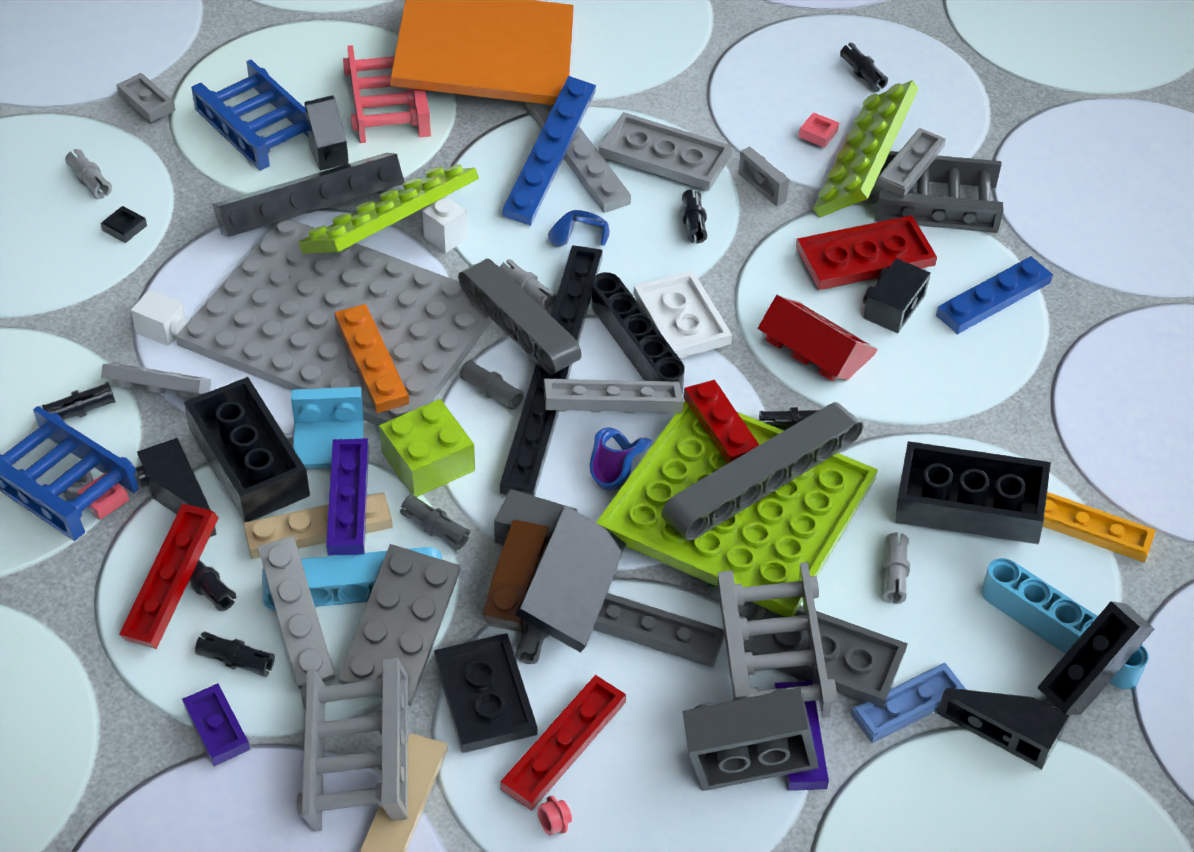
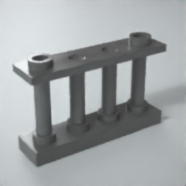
[875,151,1004,233]

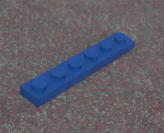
[502,76,596,226]

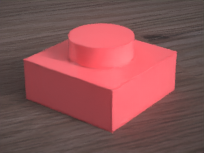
[799,112,839,148]
[77,473,129,520]

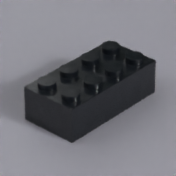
[184,377,310,523]
[895,441,1051,545]

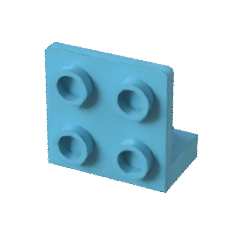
[291,387,364,469]

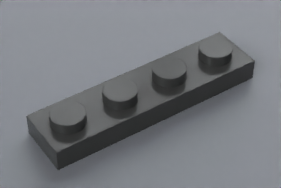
[593,593,725,667]

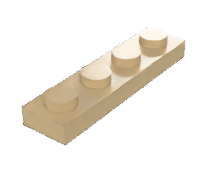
[244,492,393,559]

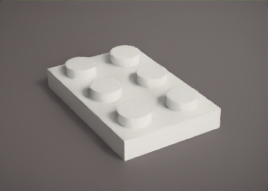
[633,270,732,358]

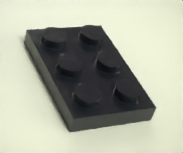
[434,633,538,753]

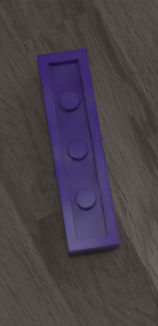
[326,438,369,556]

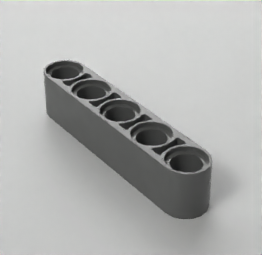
[458,258,582,375]

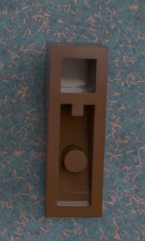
[483,519,549,632]

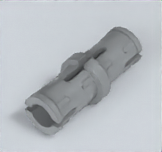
[65,149,112,199]
[500,259,556,310]
[881,532,910,604]

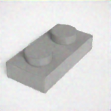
[116,73,176,123]
[738,146,789,207]

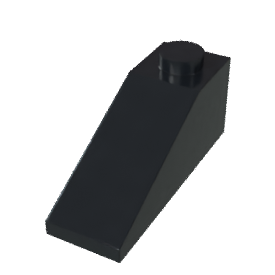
[135,438,217,537]
[937,688,1069,770]

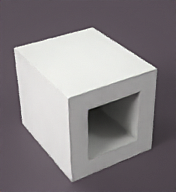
[422,196,468,254]
[130,289,187,346]

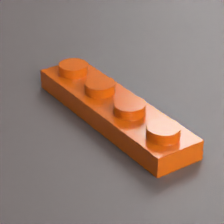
[334,304,409,413]

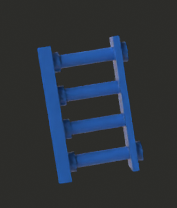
[191,59,308,171]
[0,406,139,542]

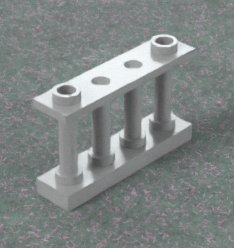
[718,562,837,718]
[297,657,408,831]

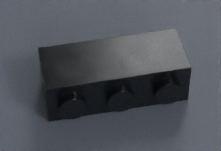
[1037,601,1155,715]

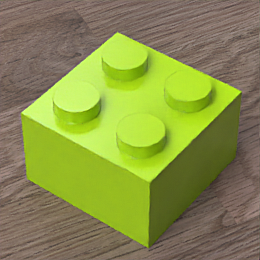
[379,399,475,497]

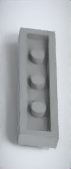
[543,379,683,414]
[257,535,336,689]

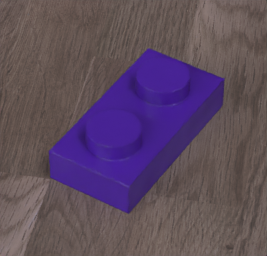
[182,683,250,766]

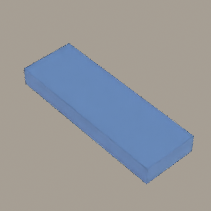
[850,662,967,743]

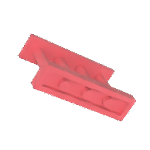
[343,45,431,143]

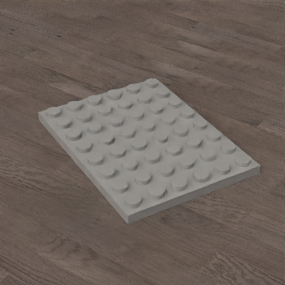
[176,218,492,426]

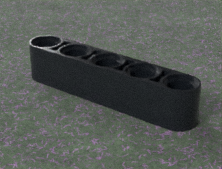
[591,272,685,394]

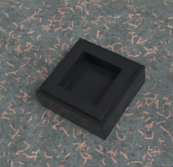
[101,206,147,243]

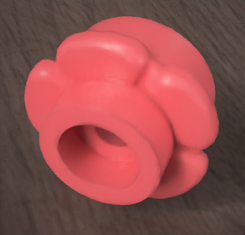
[537,796,572,836]

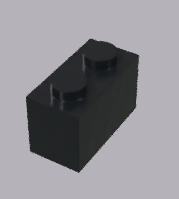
[863,258,931,333]

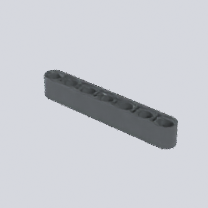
[661,402,864,541]

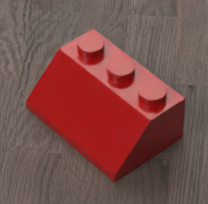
[757,294,878,381]

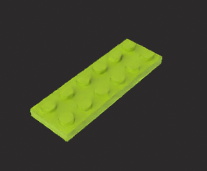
[813,80,919,218]
[298,165,479,254]

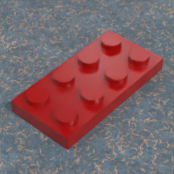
[796,215,937,290]

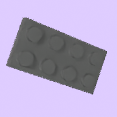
[338,544,461,706]
[743,605,908,709]

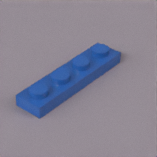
[936,256,1053,335]

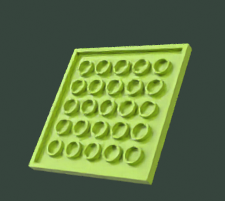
[596,401,878,617]

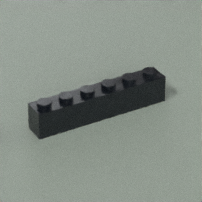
[212,152,405,237]

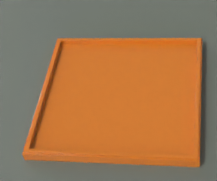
[390,0,574,105]

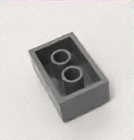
[682,687,819,791]

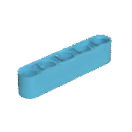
[262,547,442,610]
[982,558,1149,690]

